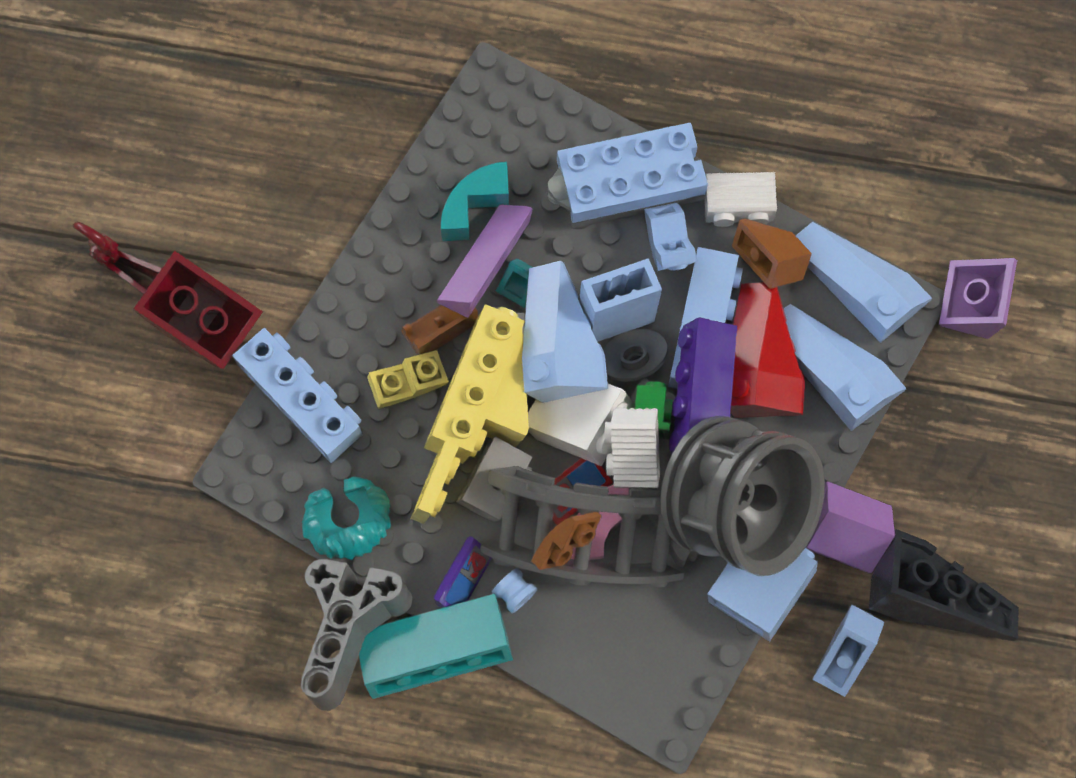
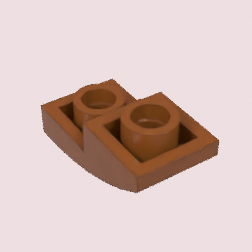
[531,512,602,570]

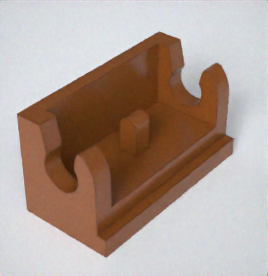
[401,305,478,355]

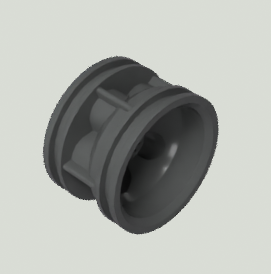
[661,416,825,576]

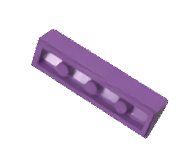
[437,205,533,318]

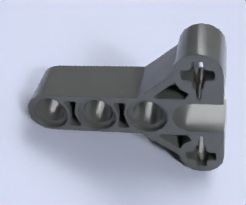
[301,559,413,711]

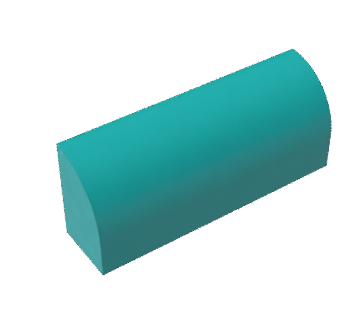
[359,594,513,699]

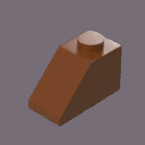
[732,219,812,289]

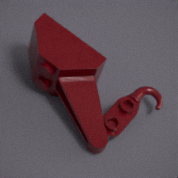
[73,222,263,370]

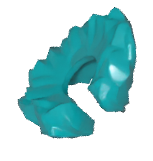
[302,477,391,560]

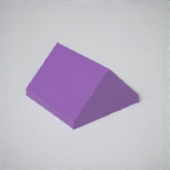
[939,258,1017,339]
[805,481,895,573]

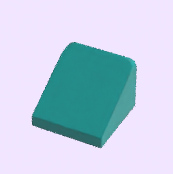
[495,259,533,308]

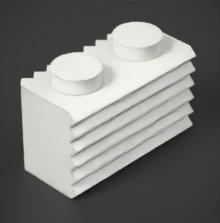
[705,172,777,227]
[604,408,660,488]

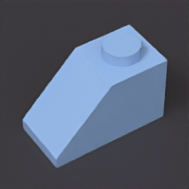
[812,605,884,697]

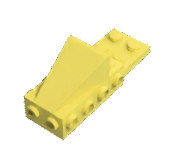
[410,304,529,524]

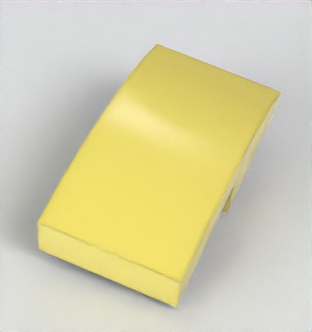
[367,350,449,409]

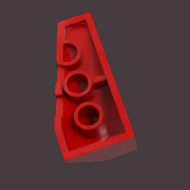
[730,282,805,418]

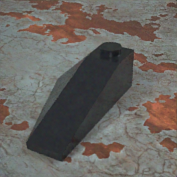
[869,529,1019,641]

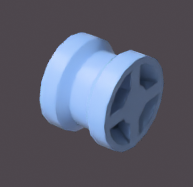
[492,568,538,614]

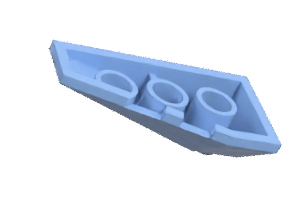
[796,222,932,343]
[522,261,608,403]
[784,304,906,431]

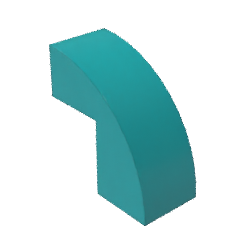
[441,162,509,241]

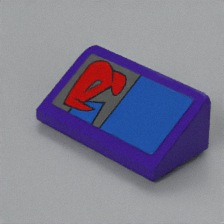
[433,536,492,608]

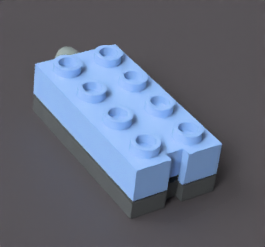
[548,122,708,229]

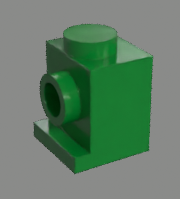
[635,381,673,439]

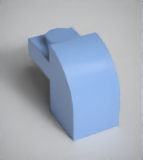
[644,203,697,271]

